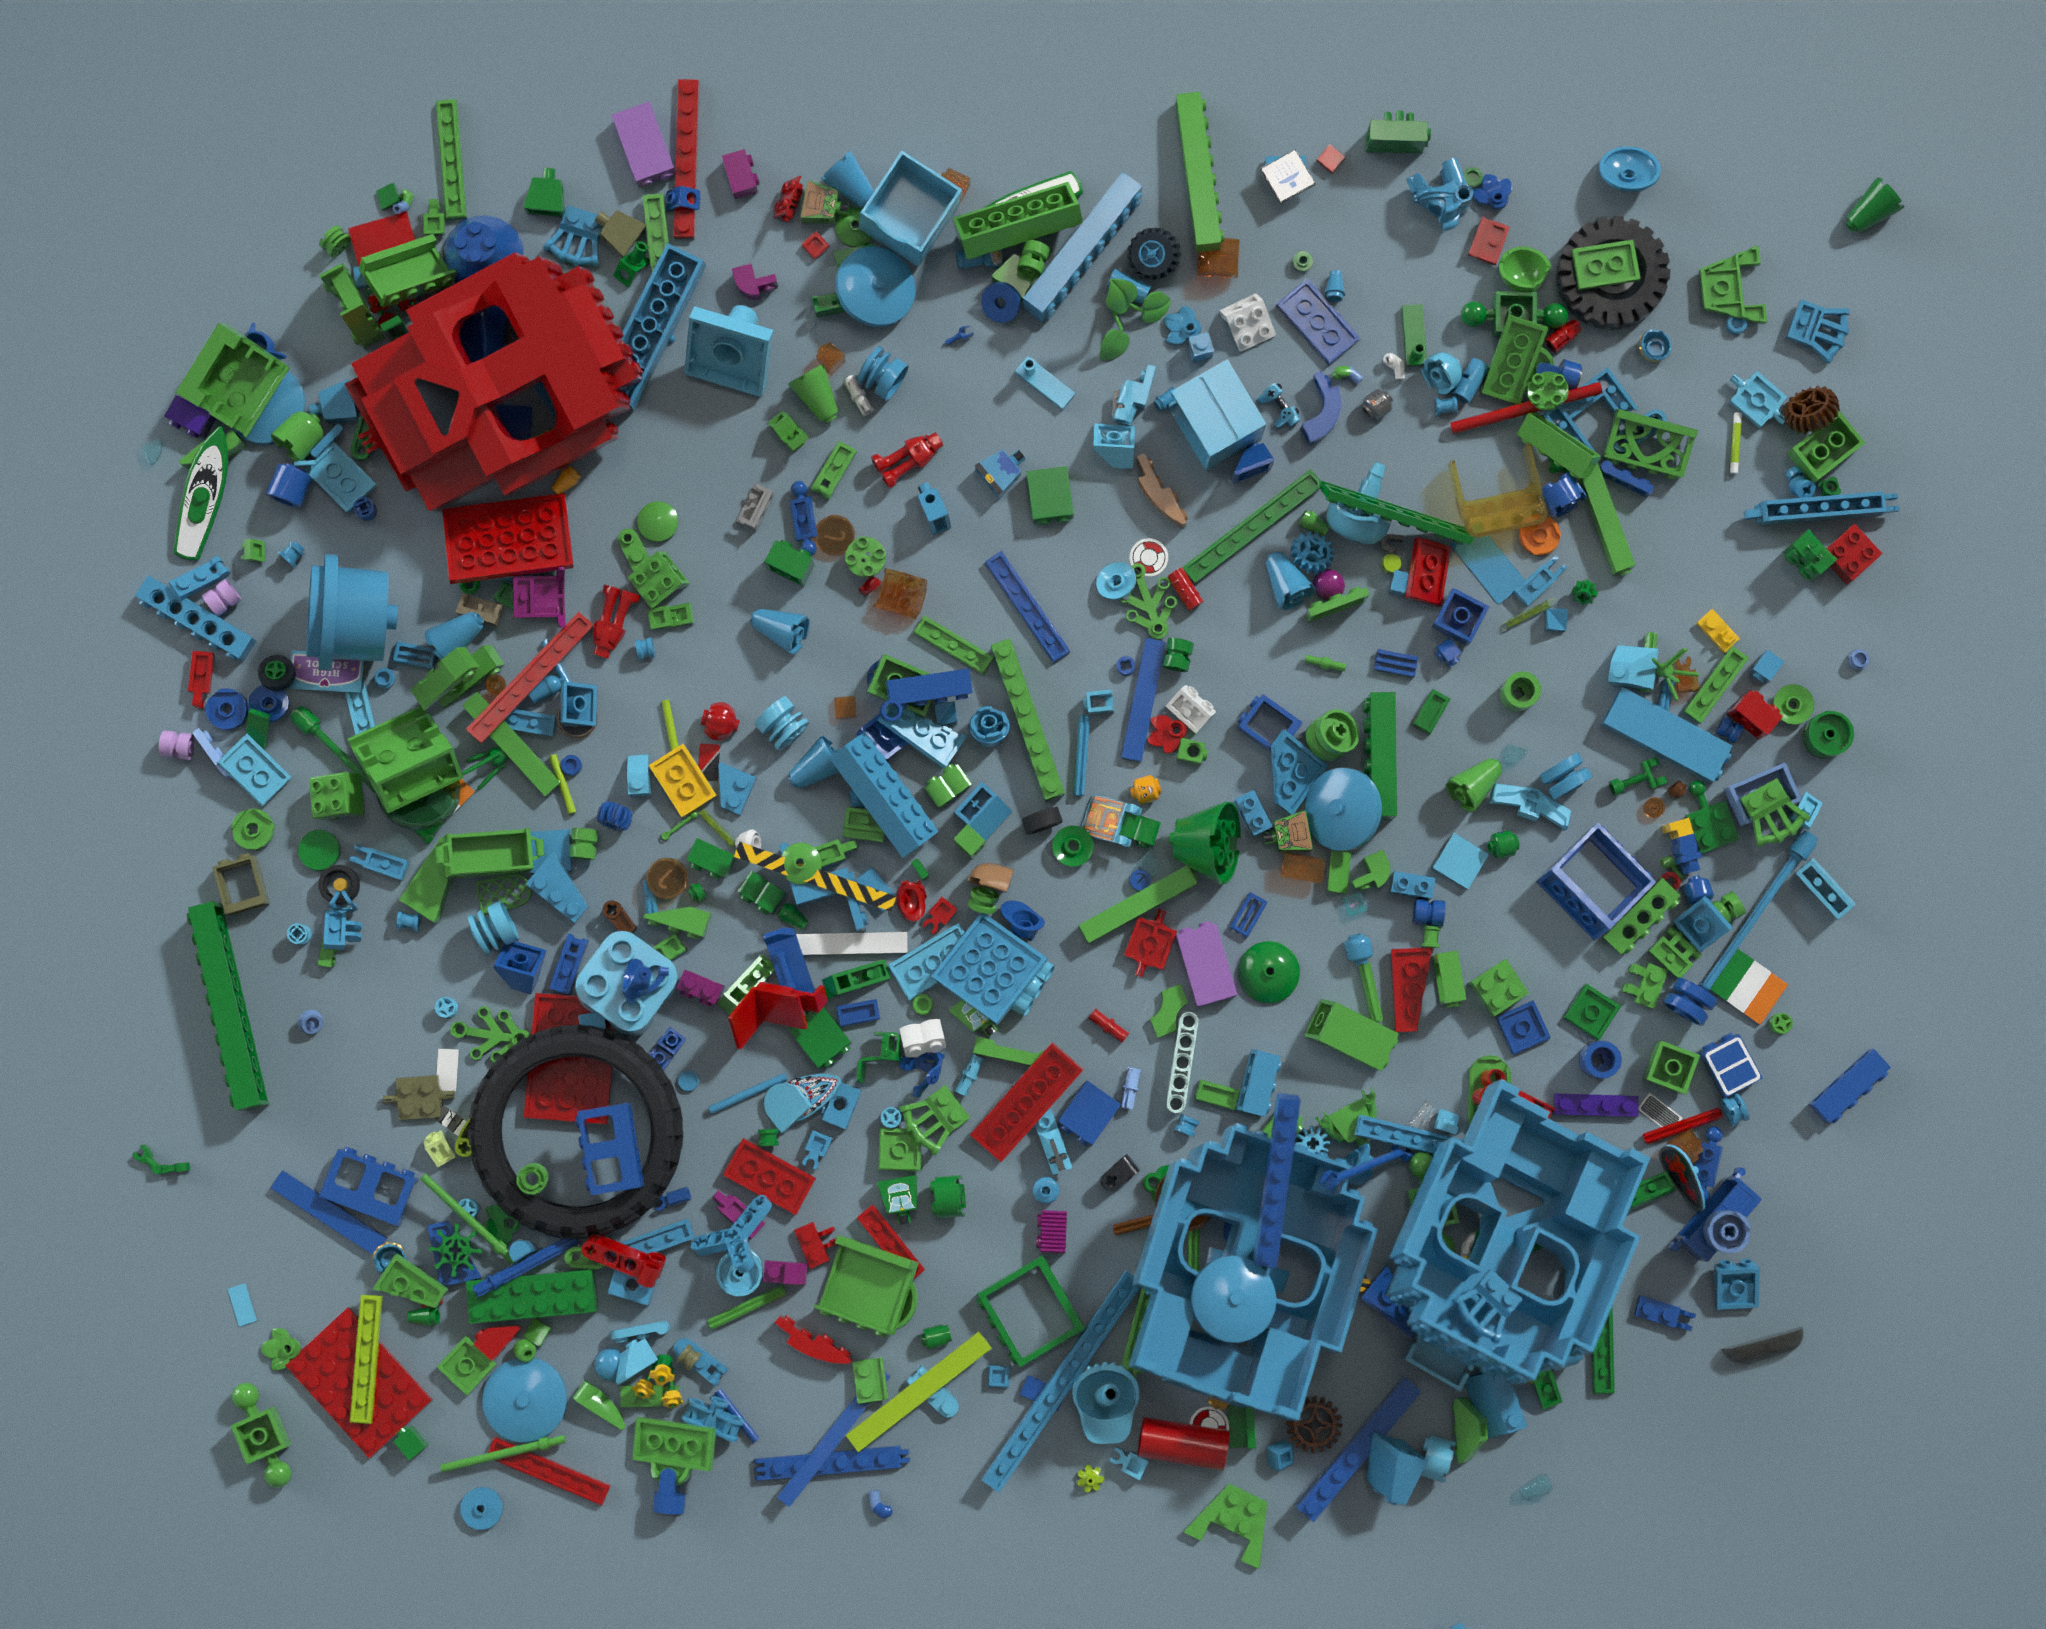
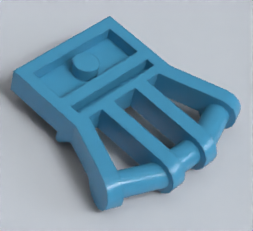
[543,205,604,267]
[1786,299,1850,364]
[1451,1269,1523,1344]

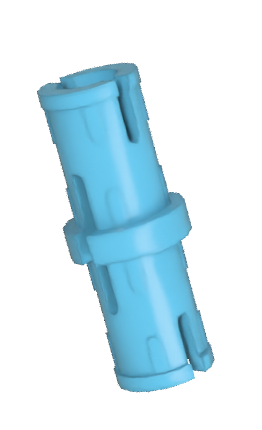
[955,1054,985,1097]

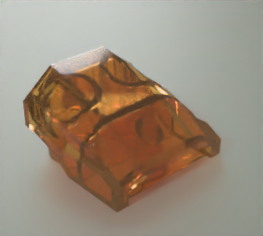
[1197,238,1240,278]
[874,568,927,620]

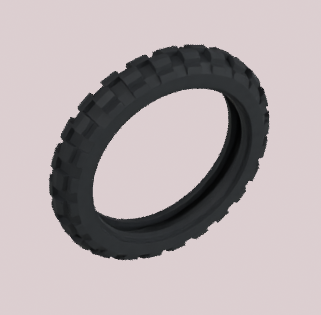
[468,1025,684,1239]

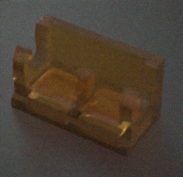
[1280,852,1326,884]

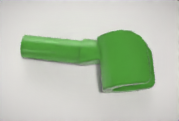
[1660,856,1685,881]

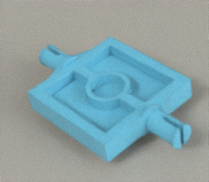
[1729,370,1787,428]

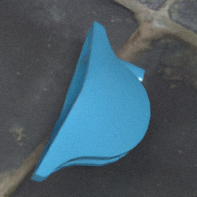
[1344,1143,1374,1185]

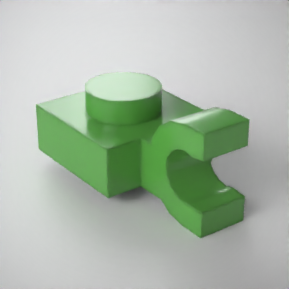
[423,199,445,235]

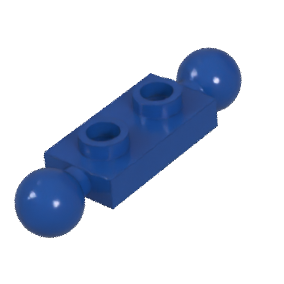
[790,481,818,556]
[1696,1126,1723,1202]

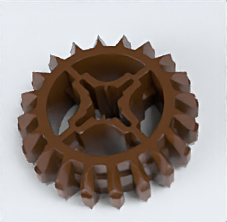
[1783,385,1840,435]
[1285,1395,1343,1453]

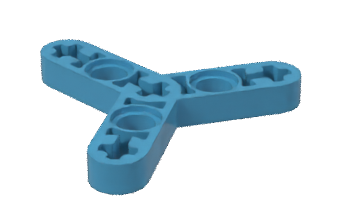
[691,1195,772,1273]

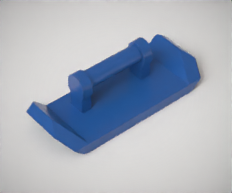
[763,928,815,993]

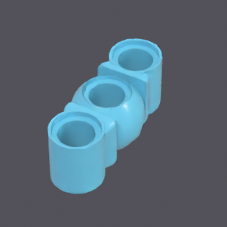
[1011,961,1055,1017]

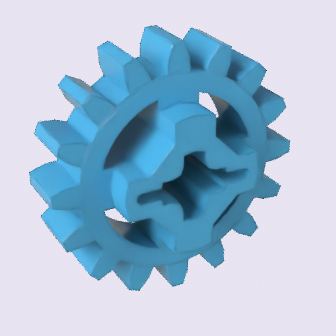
[1290,532,1335,574]

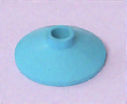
[1096,562,1136,600]

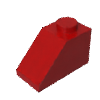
[473,1325,523,1361]

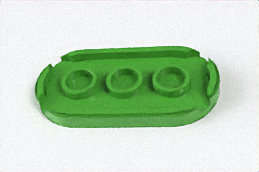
[1468,1055,1511,1125]

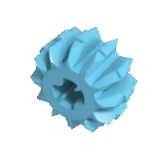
[1294,1126,1330,1153]

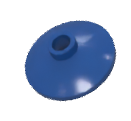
[247,685,289,723]

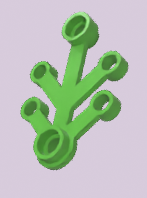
[1119,563,1177,639]
[450,1006,530,1063]

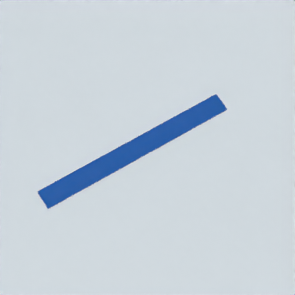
[777,1372,891,1507]

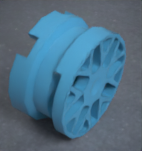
[1721,1093,1749,1126]

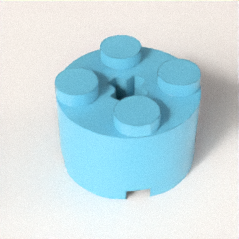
[1421,1435,1456,1483]

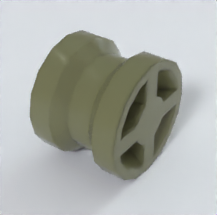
[676,1344,702,1371]

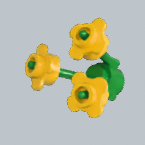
[632,1354,683,1408]

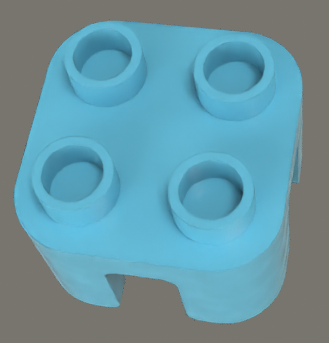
[576,931,677,1037]

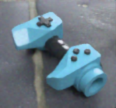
[1258,383,1300,427]

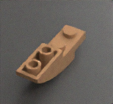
[1136,453,1188,528]

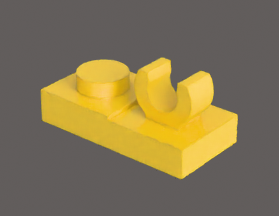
[1696,609,1740,653]

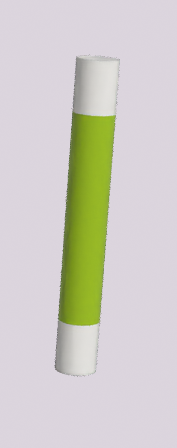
[1730,413,1742,474]

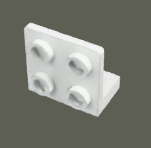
[1219,293,1276,352]

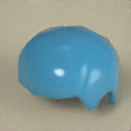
[595,1348,621,1382]

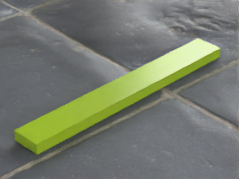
[845,1331,992,1452]

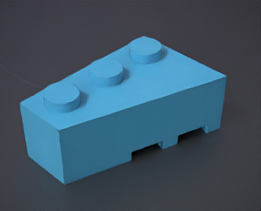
[526,851,589,923]

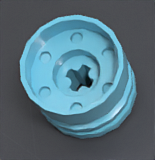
[754,696,810,751]
[468,901,519,955]

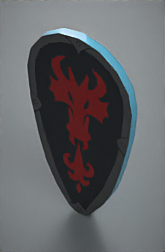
[1659,1144,1705,1211]

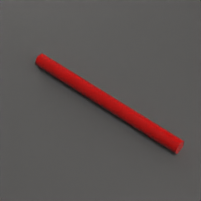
[1450,382,1603,434]

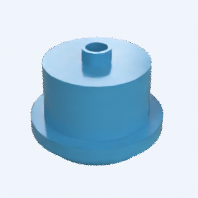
[306,554,398,671]

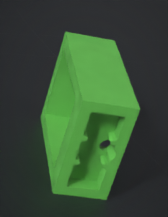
[1432,950,1466,1008]

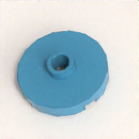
[460,1487,503,1530]

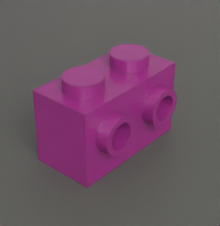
[677,970,725,1007]

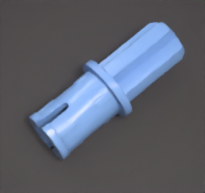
[1121,1067,1141,1110]

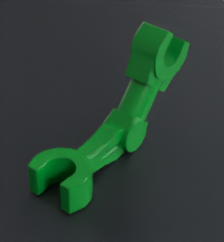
[132,1144,190,1174]

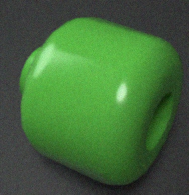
[513,1339,536,1363]

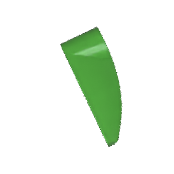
[573,1380,625,1431]

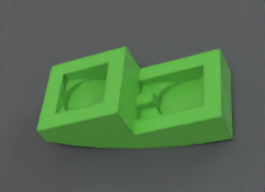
[648,602,694,630]

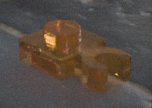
[1674,656,1699,694]

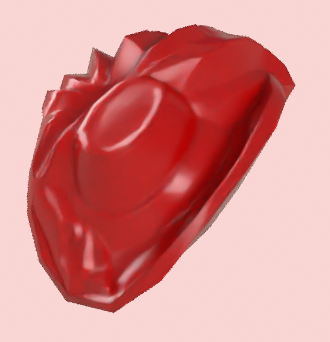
[896,879,927,921]

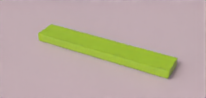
[350,1295,383,1424]

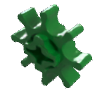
[429,1223,482,1277]

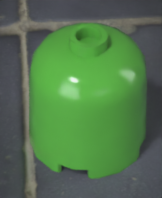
[270,411,323,462]

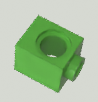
[1176,738,1208,765]

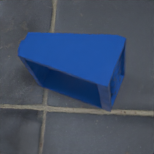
[1536,823,1656,940]

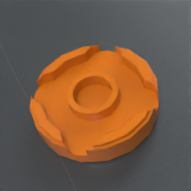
[1519,515,1561,556]

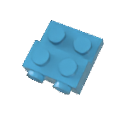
[1673,896,1733,952]
[1714,1259,1760,1310]

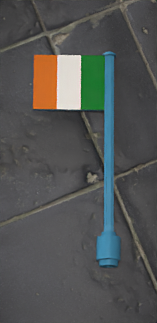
[1700,830,1818,1025]

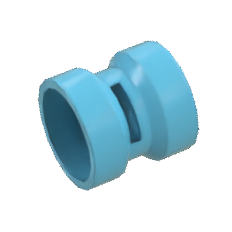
[287,923,312,945]

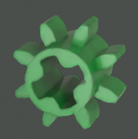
[1571,579,1598,605]

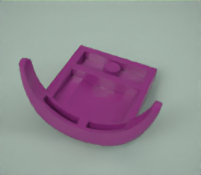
[512,567,566,628]

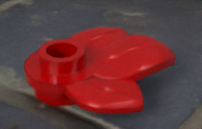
[1147,715,1187,754]

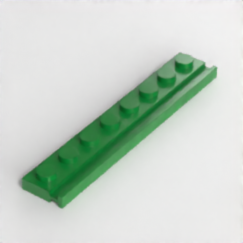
[1318,480,1474,545]

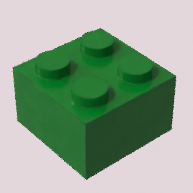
[764,540,815,587]

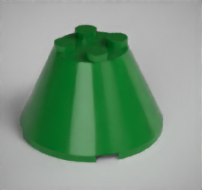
[1169,801,1241,884]

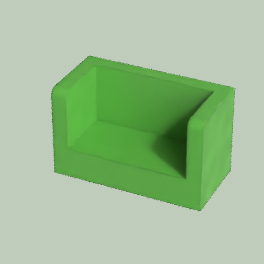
[954,824,986,859]

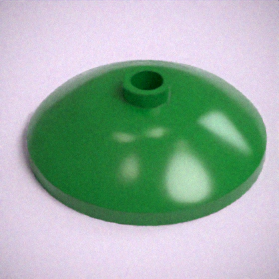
[1238,941,1300,1003]

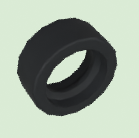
[1021,807,1063,835]
[318,865,360,905]

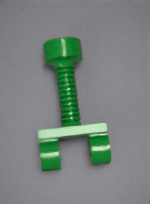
[1609,757,1667,796]

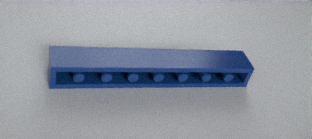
[1254,1093,1301,1268]
[1295,1376,1422,1522]

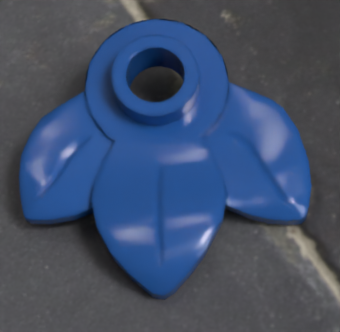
[1473,174,1512,210]

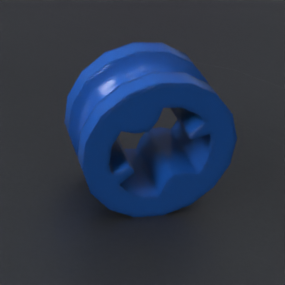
[1117,656,1135,676]

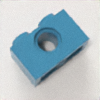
[1234,790,1272,838]
[1389,871,1436,900]
[820,1082,862,1129]
[608,1270,657,1305]

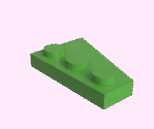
[373,1254,448,1308]

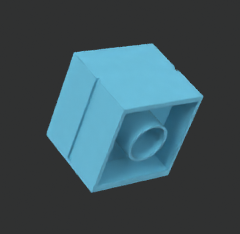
[859,150,962,268]
[1168,359,1266,471]

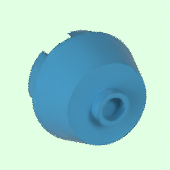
[969,706,1010,747]

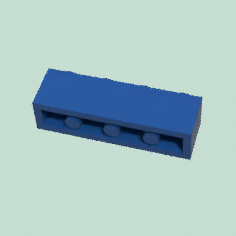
[1808,1049,1891,1123]

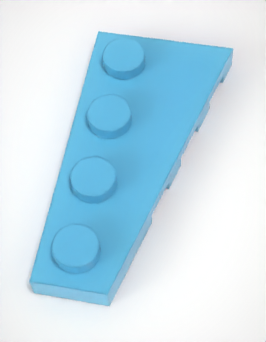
[877,704,967,768]

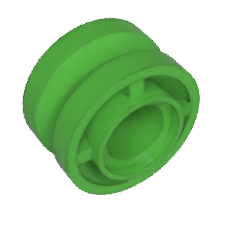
[967,886,1000,914]
[517,1163,549,1194]

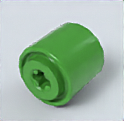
[1500,671,1541,712]

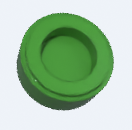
[913,994,933,1015]

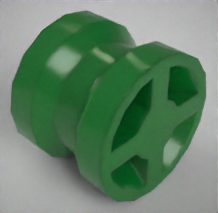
[758,1129,779,1146]

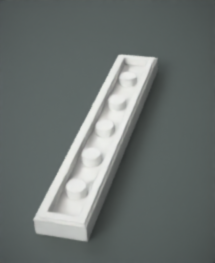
[796,932,908,955]

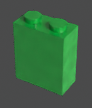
[1027,466,1074,525]
[788,1007,852,1069]

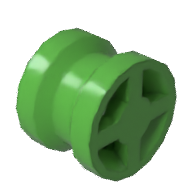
[1768,1013,1793,1034]

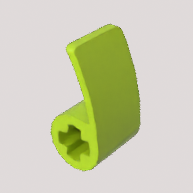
[455,1118,472,1157]

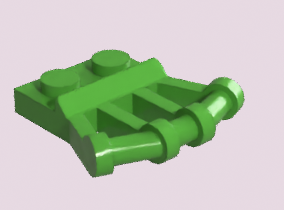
[1740,778,1811,847]
[899,1085,970,1156]

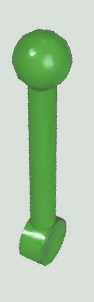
[661,811,698,840]

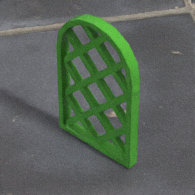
[475,874,532,914]

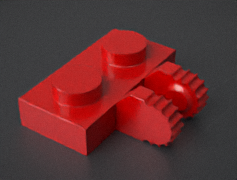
[794,1222,837,1269]

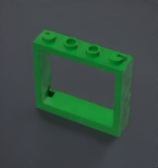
[976,1255,1085,1367]

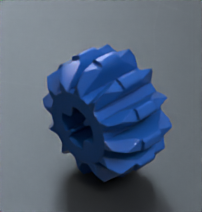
[596,801,633,832]

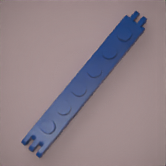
[754,1446,910,1481]

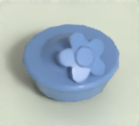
[298,1010,323,1034]

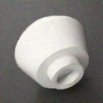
[735,829,761,849]

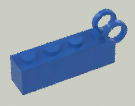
[880,668,973,722]

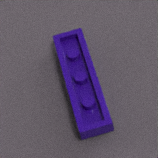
[1554,1093,1639,1117]

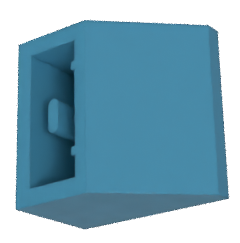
[954,782,1013,841]

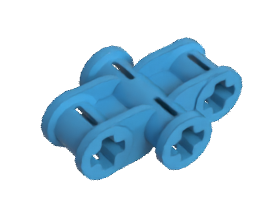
[681,1396,744,1442]

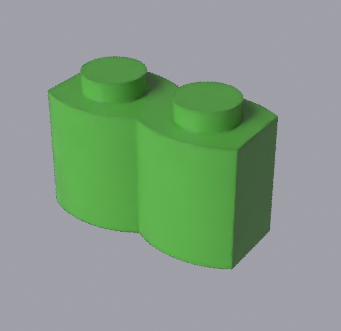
[925,764,973,809]

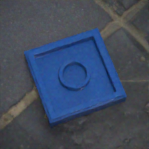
[1495,1000,1551,1055]

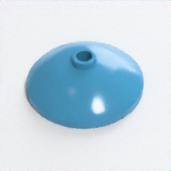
[1599,146,1661,192]

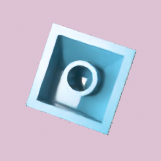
[1093,423,1135,469]
[1608,645,1659,690]

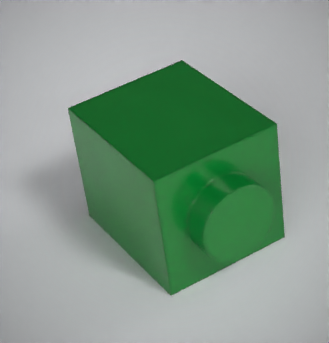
[393,1426,429,1461]

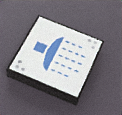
[1260,149,1316,205]

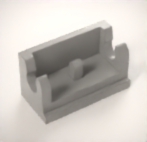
[736,484,774,531]

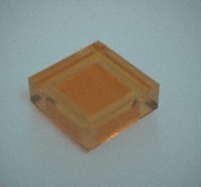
[834,696,857,719]

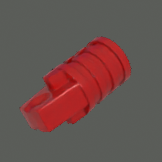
[1545,319,1582,354]

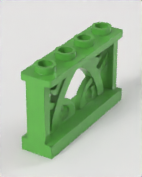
[1603,408,1698,480]

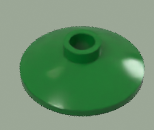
[1052,825,1094,867]

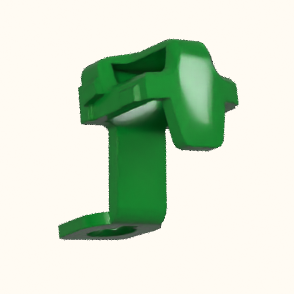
[857,1031,901,1083]

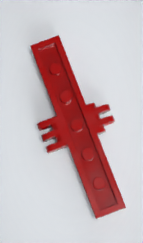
[344,377,416,493]

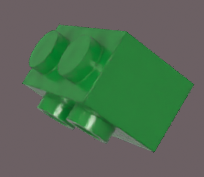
[686,838,736,880]

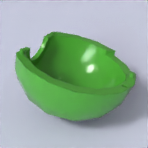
[1499,246,1551,292]

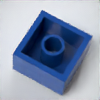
[1431,588,1490,646]

